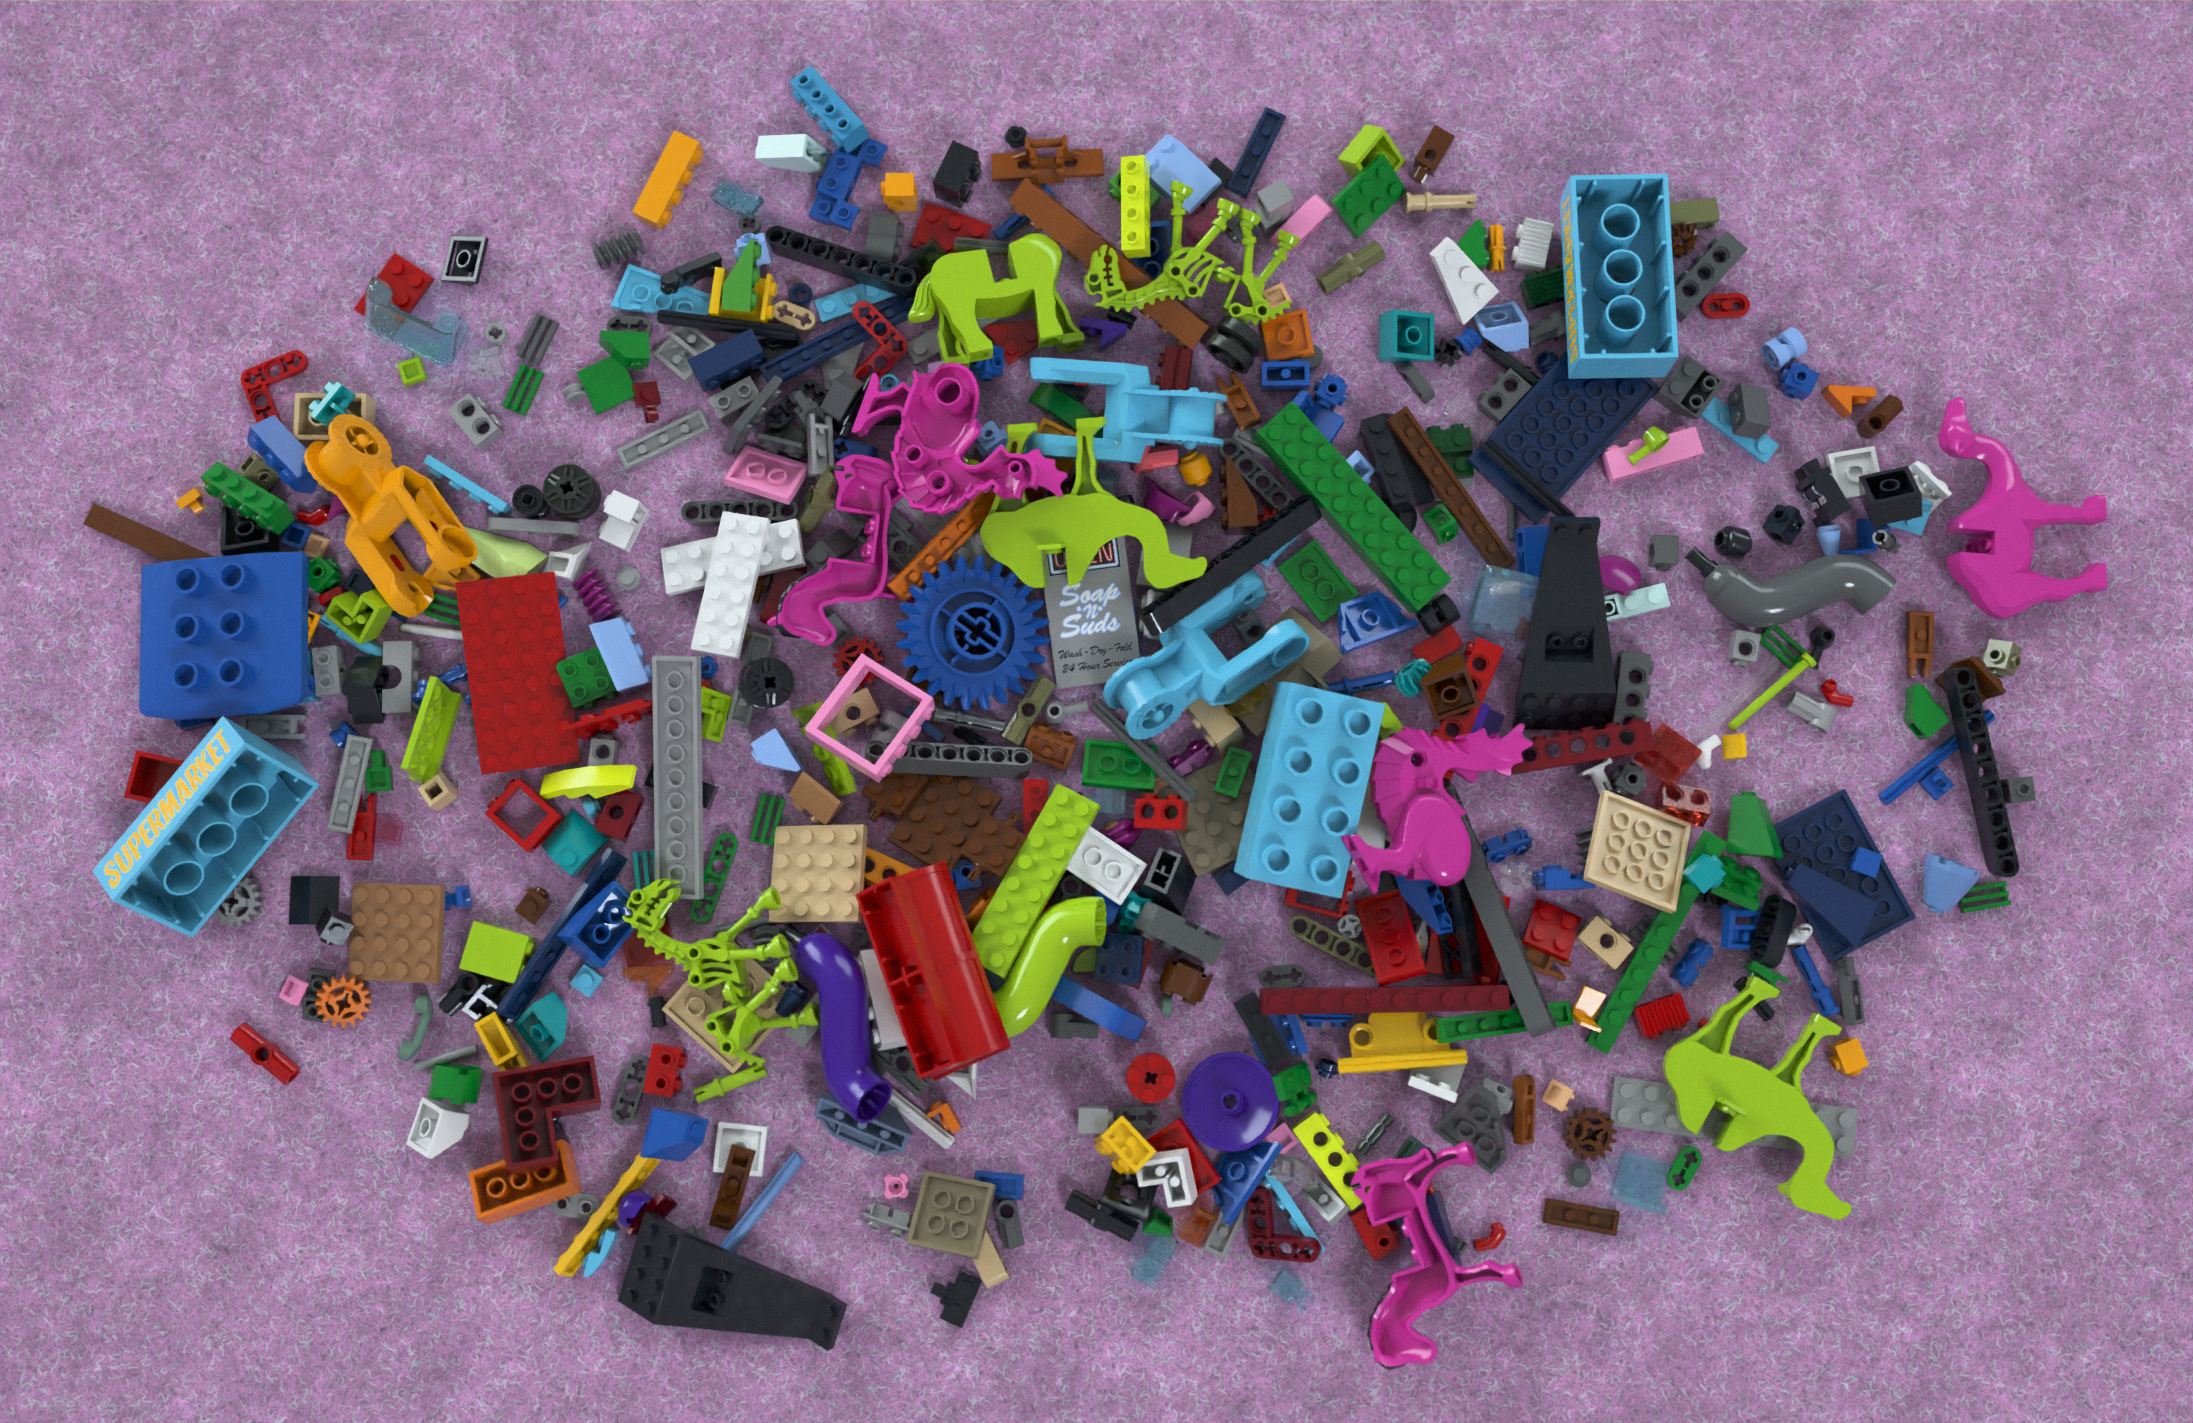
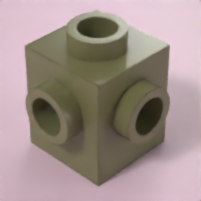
[237,451,280,491]
[1981,639,2022,678]

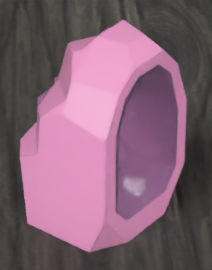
[1176,491,1217,527]

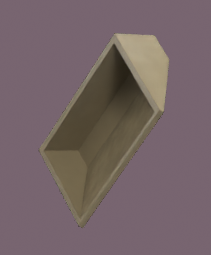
[1223,607,1345,739]

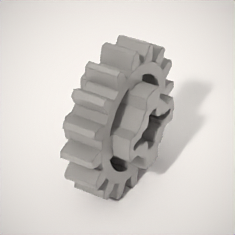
[212,877,264,928]

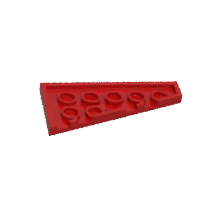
[559,680,714,741]

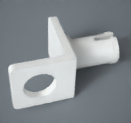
[1577,737,1613,795]

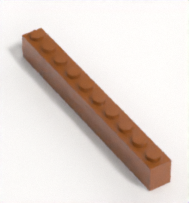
[1009,178,1212,349]

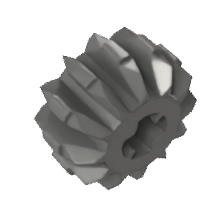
[753,925,783,967]

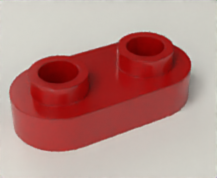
[1700,293,1750,319]

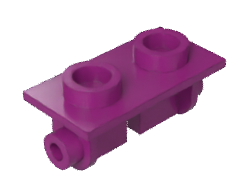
[1167,739,1214,778]

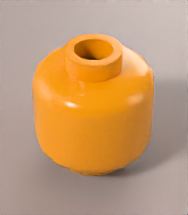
[1178,450,1213,487]

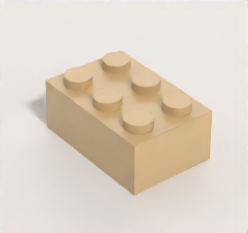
[293,393,376,446]

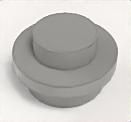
[616,567,641,591]

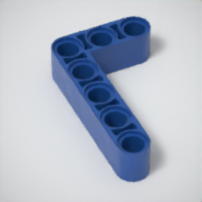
[1051,975,1148,1043]

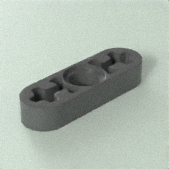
[612,1055,649,1125]

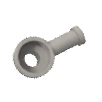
[1043,700,1088,724]

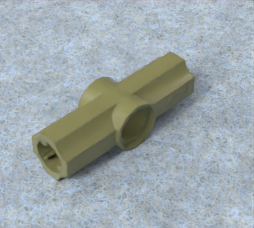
[1316,240,1386,295]
[797,465,846,533]
[1002,674,1056,746]

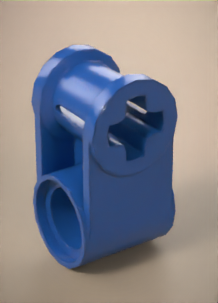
[833,438,878,461]

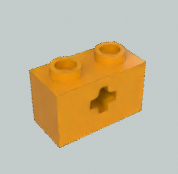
[881,173,918,211]

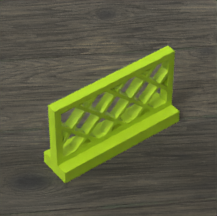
[400,676,463,784]

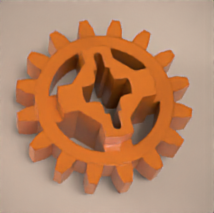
[315,974,371,1028]

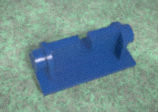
[1480,828,1532,864]
[1669,938,1714,989]

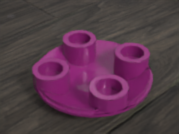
[1599,555,1641,596]

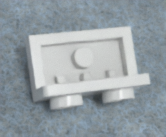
[1908,461,1952,513]

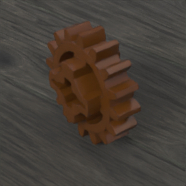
[1562,1107,1617,1161]

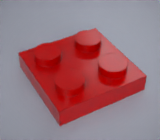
[1521,898,1582,962]

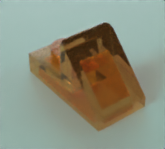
[623,965,676,996]

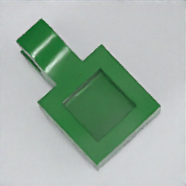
[366,750,394,792]
[1743,959,1789,994]

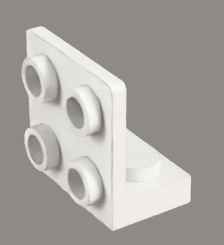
[1406,1049,1469,1103]

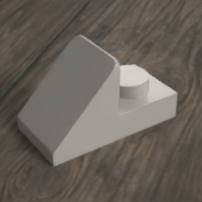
[1301,1176,1350,1227]

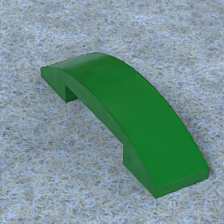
[1028,382,1103,438]

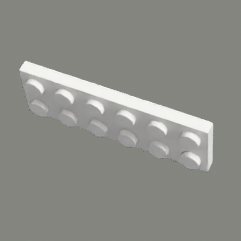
[690,511,771,659]
[661,519,806,596]

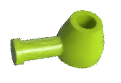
[1627,426,1670,466]

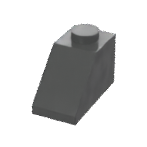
[804,528,858,569]

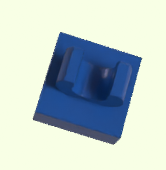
[1918,767,1954,801]

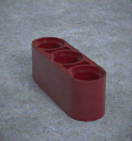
[760,566,807,629]

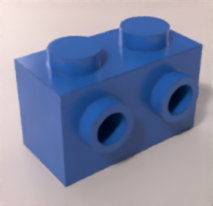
[1260,359,1310,392]

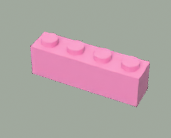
[1600,425,1704,483]

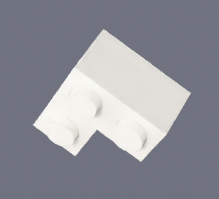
[599,490,649,553]
[1136,1148,1198,1208]

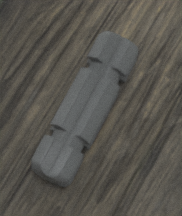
[1356,1112,1394,1155]

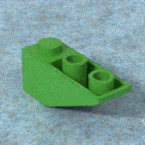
[722,239,762,312]

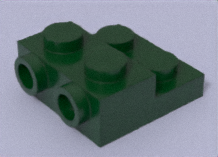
[1425,424,1474,479]

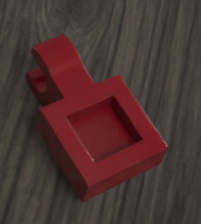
[632,381,661,424]

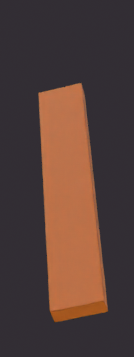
[887,489,996,602]

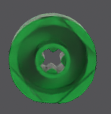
[428,1062,483,1105]

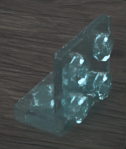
[1610,1150,1671,1216]

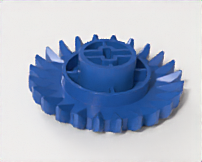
[895,555,1050,711]

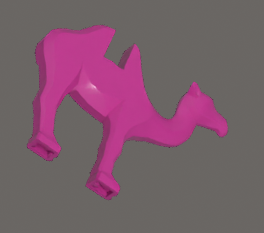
[1939,397,2107,620]

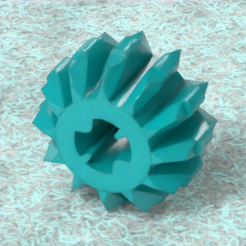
[1393,658,1432,697]

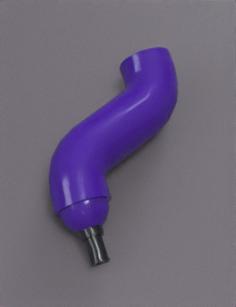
[780,923,892,1123]

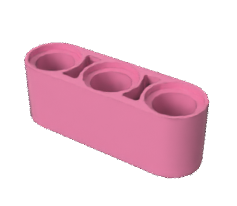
[1270,194,1334,257]

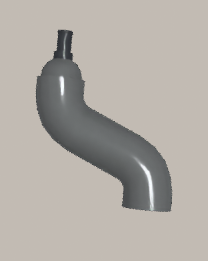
[1684,546,1897,627]

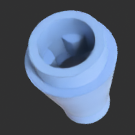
[1816,524,1841,556]

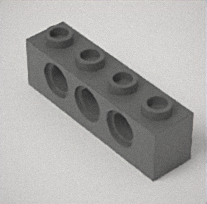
[1674,231,1748,322]
[1605,650,1654,747]

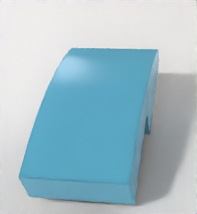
[582,1227,621,1278]

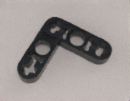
[764,380,842,434]

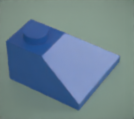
[640,1107,709,1162]

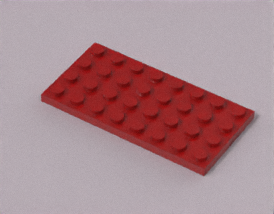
[455,572,580,775]

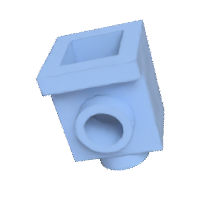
[1345,450,1376,485]

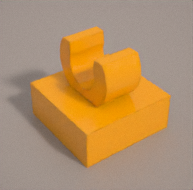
[175,486,206,514]

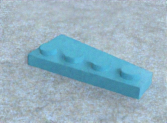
[611,264,711,316]

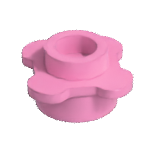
[884,1174,909,1199]

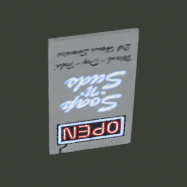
[1044,536,1141,689]

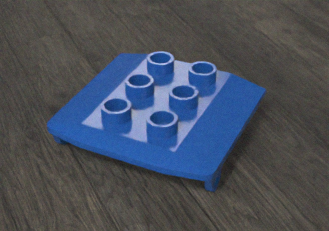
[139,551,316,721]

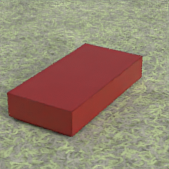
[1410,625,1464,665]

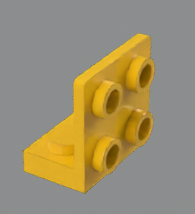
[1092,1115,1156,1175]

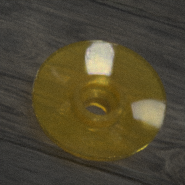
[1224,683,1269,716]

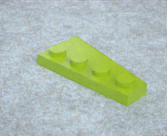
[790,701,857,797]

